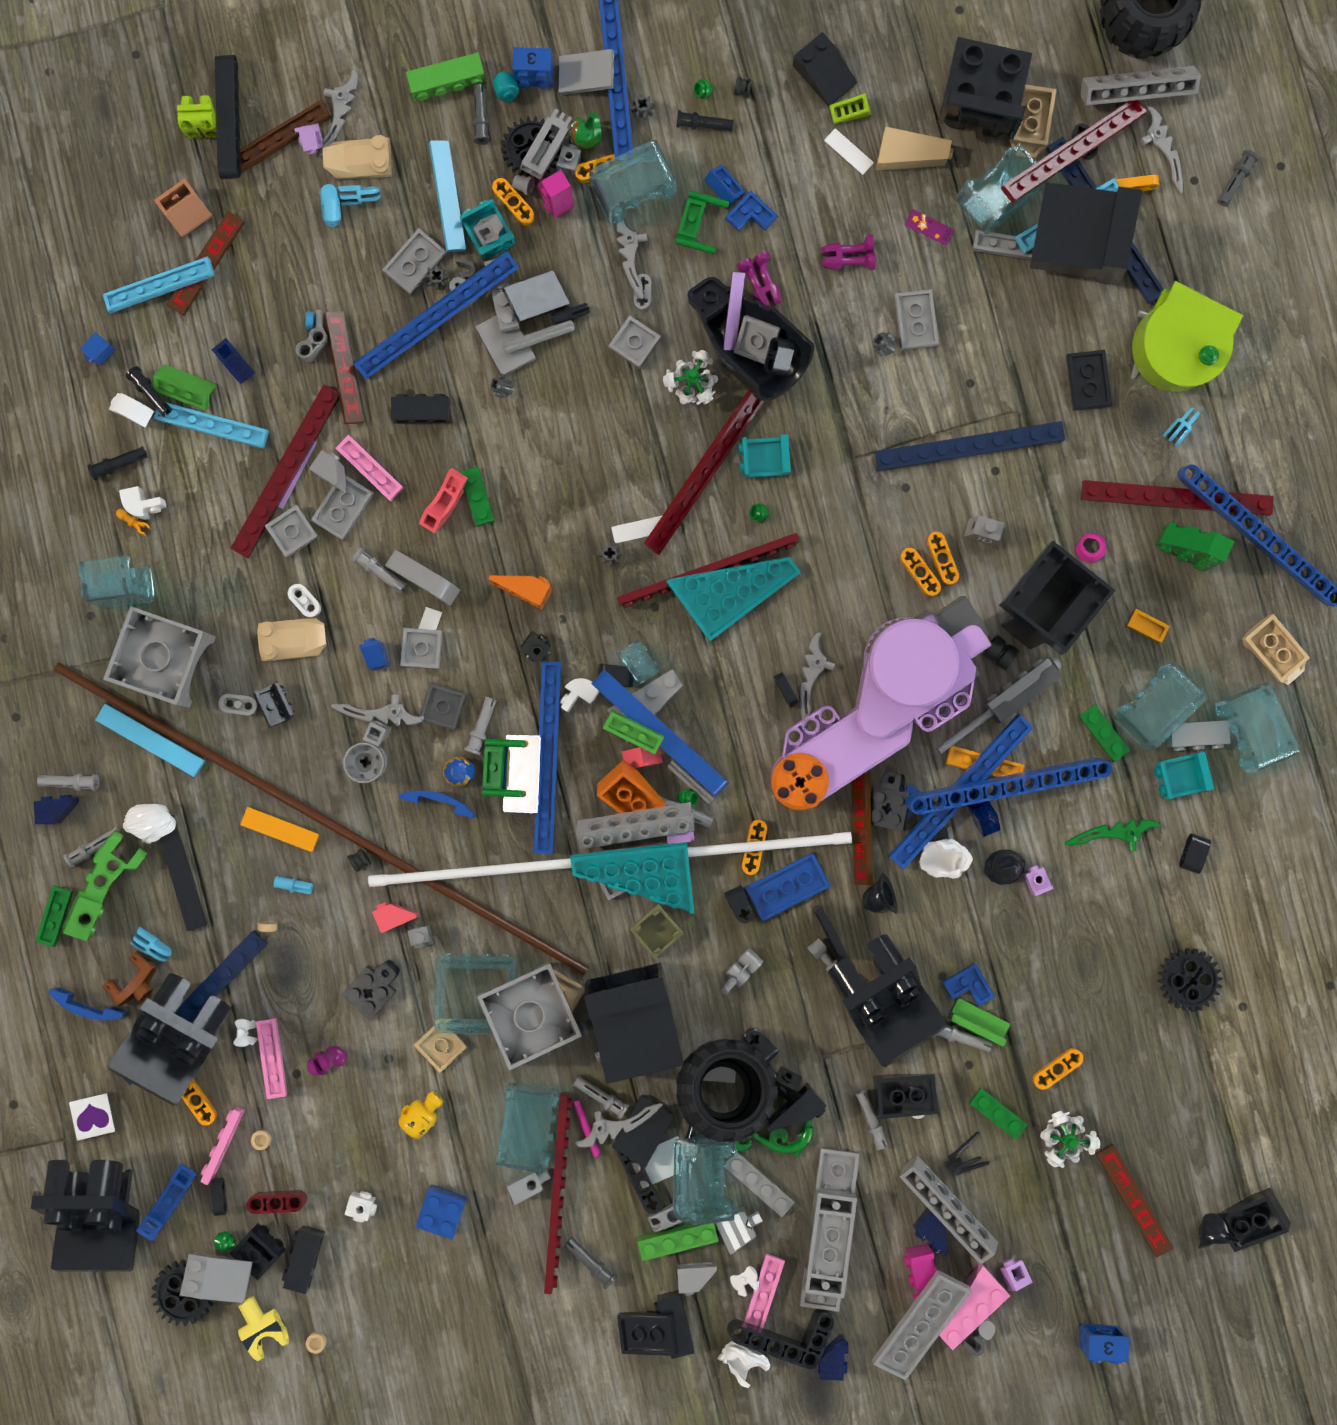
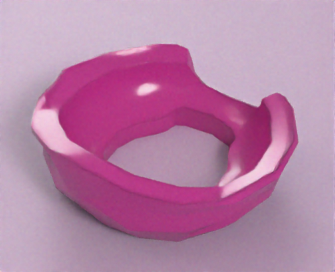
[1076,533,1106,563]

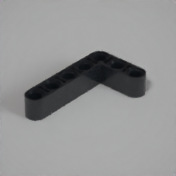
[727,1309,834,1369]

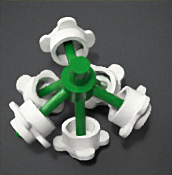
[663,350,718,405]
[1040,1111,1100,1168]

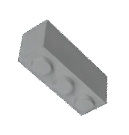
[1165,720,1230,751]

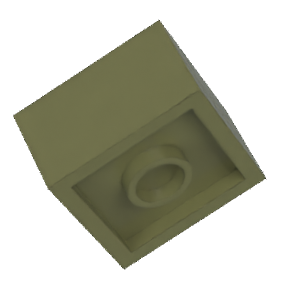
[629,903,684,959]

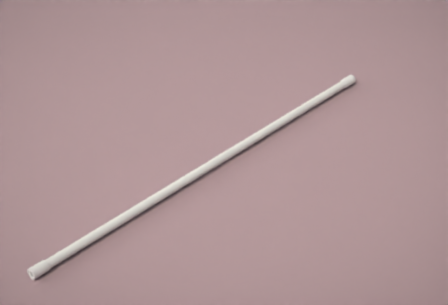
[368,832,852,887]

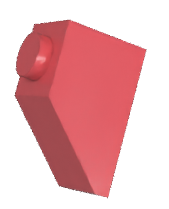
[372,902,420,933]

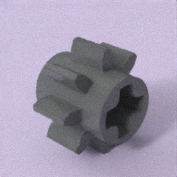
[631,94,655,121]
[424,265,448,290]
[873,332,897,356]
[491,373,514,398]
[598,542,622,567]

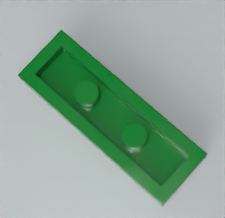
[460,466,495,527]
[1078,705,1130,762]
[35,885,74,947]
[969,1088,1028,1140]

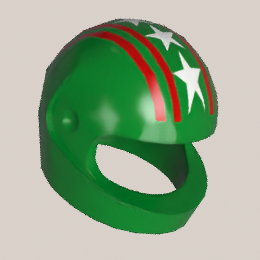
[569,112,602,149]

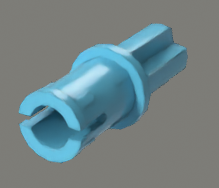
[273,876,313,894]

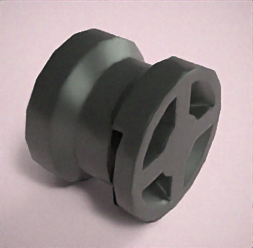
[734,76,752,98]
[347,848,371,872]

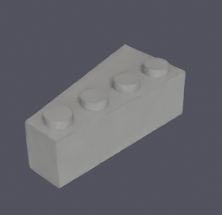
[607,669,683,743]

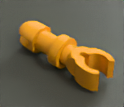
[116,509,151,536]

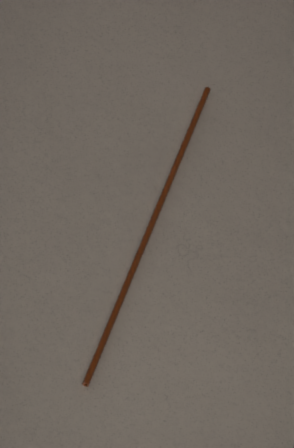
[54,663,589,975]

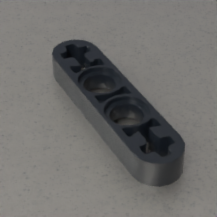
[617,1151,661,1214]

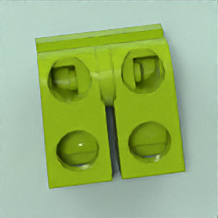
[177,95,217,139]

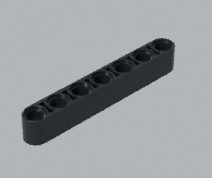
[215,55,241,180]

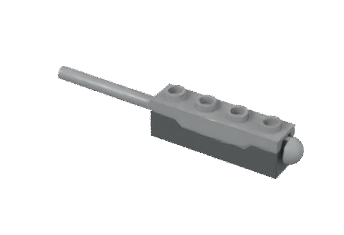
[937,658,1062,754]

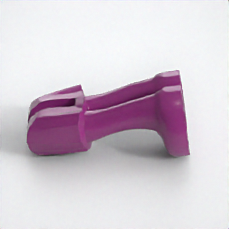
[821,234,875,270]
[736,251,781,308]
[306,1046,347,1076]

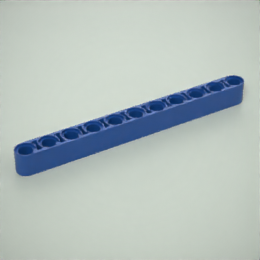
[1177,464,1337,606]
[905,758,1113,814]

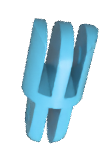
[320,184,341,228]
[338,185,381,206]
[1162,407,1200,447]
[130,927,172,962]

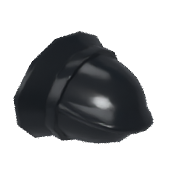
[984,850,1025,885]
[862,873,898,914]
[1198,1213,1239,1249]

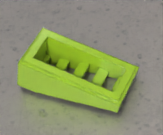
[829,93,871,124]

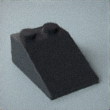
[792,32,857,107]
[873,1074,938,1119]
[765,1082,826,1132]
[1217,1188,1291,1252]

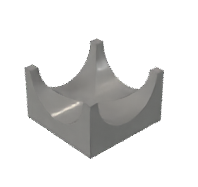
[103,606,216,708]
[475,963,582,1070]

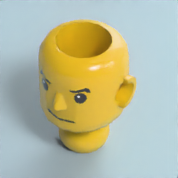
[398,1091,444,1139]

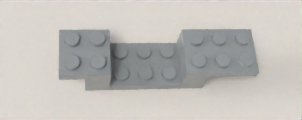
[800,1147,860,1312]

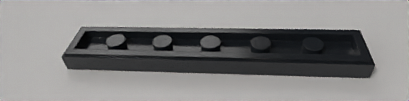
[160,815,207,931]

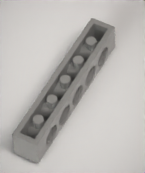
[1080,66,1201,106]
[576,802,695,849]
[899,1155,998,1265]

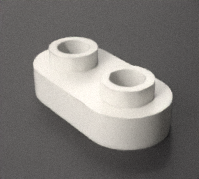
[288,584,321,618]

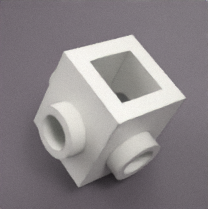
[345,1191,377,1222]

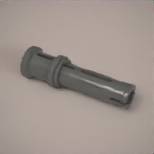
[473,84,490,144]
[1217,150,1259,207]
[564,1237,617,1289]

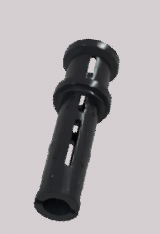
[676,110,734,132]
[125,366,172,417]
[87,446,148,480]

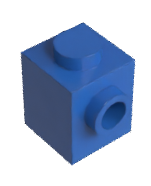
[80,332,116,366]

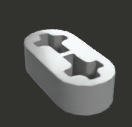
[634,274,651,312]

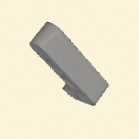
[385,550,460,606]

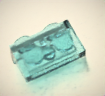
[618,640,660,685]

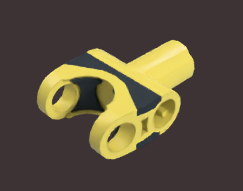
[238,1296,289,1361]

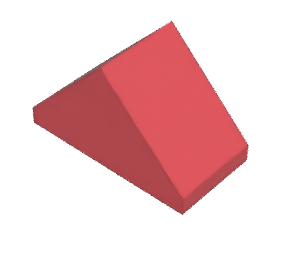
[622,746,663,768]

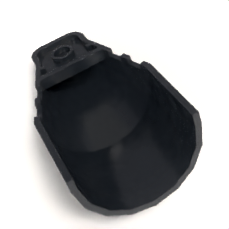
[687,277,815,401]

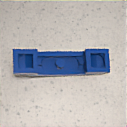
[398,791,476,818]
[49,987,129,1020]
[136,1163,198,1242]

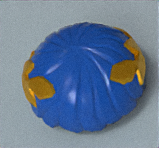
[443,757,475,787]

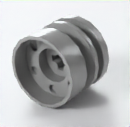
[343,742,387,783]

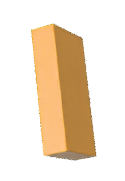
[1126,609,1170,644]

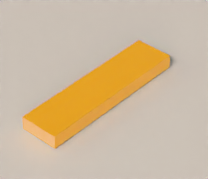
[945,746,1025,777]
[240,807,320,852]

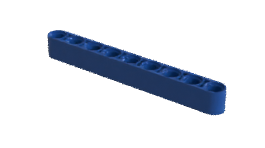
[591,669,729,797]

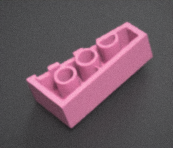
[939,1262,1010,1350]

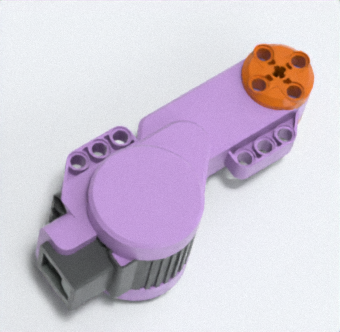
[771,596,991,810]

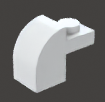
[109,393,154,427]
[119,486,167,520]
[560,678,600,713]

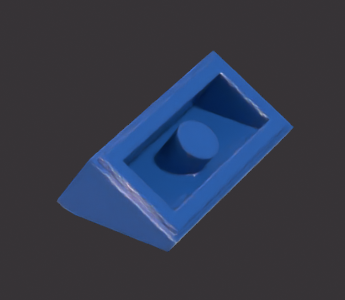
[705,165,746,206]

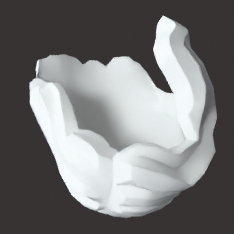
[123,804,176,843]
[919,839,973,879]
[717,1341,770,1388]

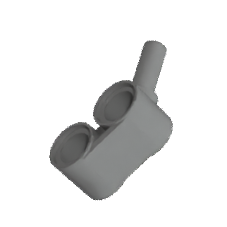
[296,310,329,363]
[721,948,764,995]

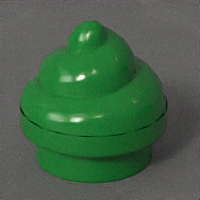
[694,79,714,99]
[1199,345,1219,365]
[749,503,770,523]
[677,788,698,807]
[214,1231,236,1252]

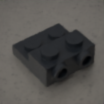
[229,1223,286,1281]

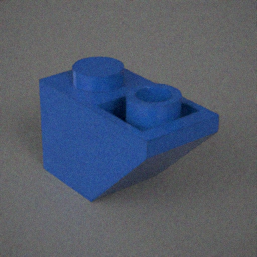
[359,638,390,671]

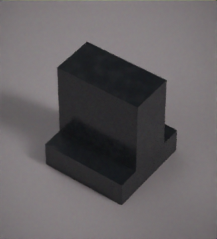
[1030,182,1142,285]
[999,541,1116,655]
[584,962,684,1084]

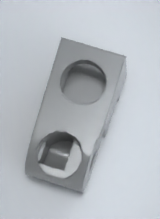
[363,721,392,747]
[647,1199,687,1232]

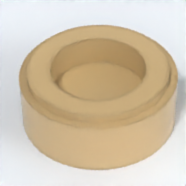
[257,921,277,932]
[251,1130,272,1150]
[306,1332,327,1354]

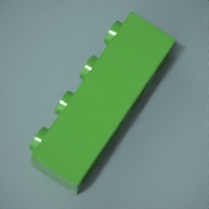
[406,53,486,101]
[637,1217,719,1261]

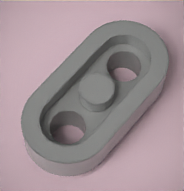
[219,694,259,716]

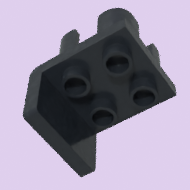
[938,37,1032,140]
[828,934,947,1067]
[108,973,231,1106]
[31,1160,140,1272]

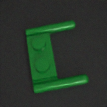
[675,190,729,254]
[482,739,526,798]

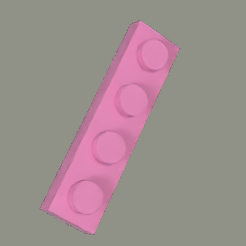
[336,435,404,502]
[256,1018,288,1099]
[201,1106,246,1185]
[744,1253,785,1336]

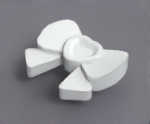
[233,1019,258,1047]
[730,1266,760,1297]

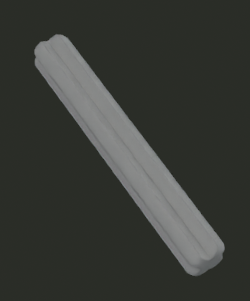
[503,320,575,354]

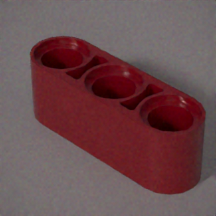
[246,1190,307,1214]

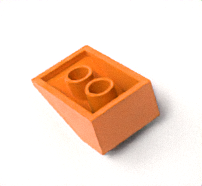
[488,575,553,610]
[597,760,666,814]

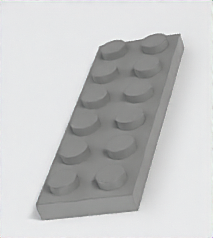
[872,1270,971,1380]

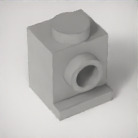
[556,144,581,177]
[473,214,503,246]
[408,925,434,948]

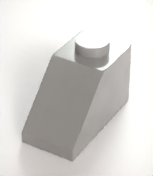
[309,450,346,493]
[677,1262,717,1296]

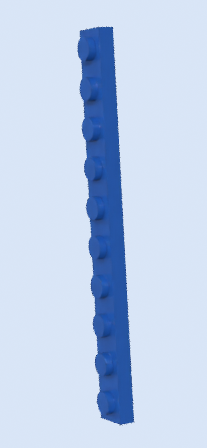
[599,0,634,164]
[354,251,519,379]
[534,661,562,854]
[888,714,1033,870]

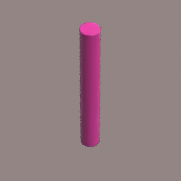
[572,1099,601,1157]

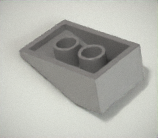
[180,1252,253,1303]

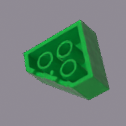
[1155,522,1235,571]

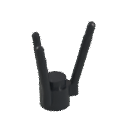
[945,1132,990,1176]

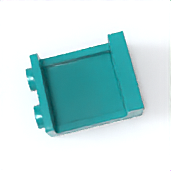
[460,199,516,261]
[739,434,791,479]
[1154,752,1214,800]

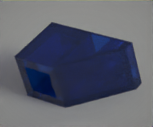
[211,338,255,384]
[967,793,1001,837]
[34,795,79,825]
[913,1208,949,1255]
[818,1334,848,1381]

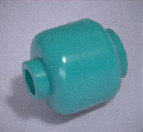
[493,71,519,102]

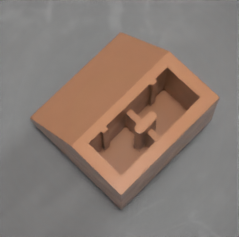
[154,178,212,238]

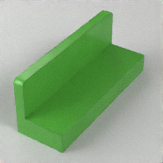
[153,365,216,410]
[603,710,664,754]
[948,998,1010,1047]

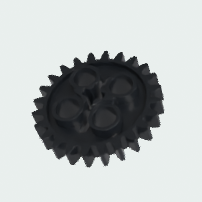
[501,116,562,179]
[1157,948,1223,1012]
[151,1259,214,1326]

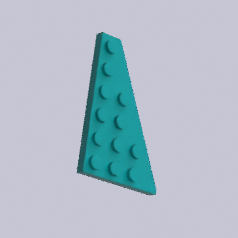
[666,557,801,641]
[570,842,694,914]

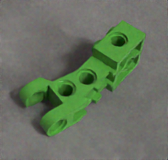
[63,830,147,941]

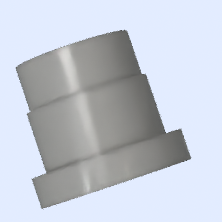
[512,175,535,196]

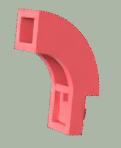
[419,468,468,534]

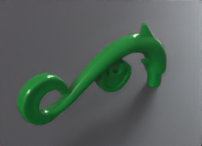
[730,1120,814,1157]

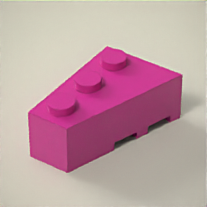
[536,170,574,218]
[903,1243,937,1301]

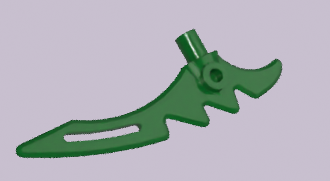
[1065,819,1161,851]

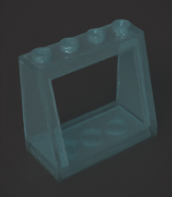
[434,953,516,1034]

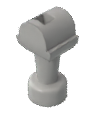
[807,938,839,972]

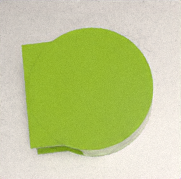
[1132,281,1244,392]

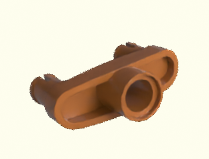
[102,950,157,1007]

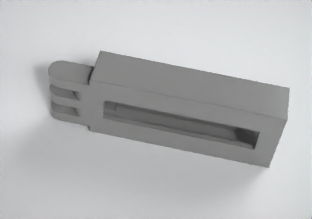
[520,109,573,180]

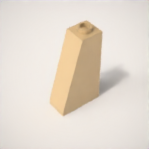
[876,127,954,171]

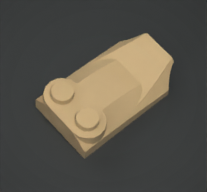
[1009,85,1057,158]
[322,135,392,180]
[1242,614,1310,685]
[257,618,327,662]

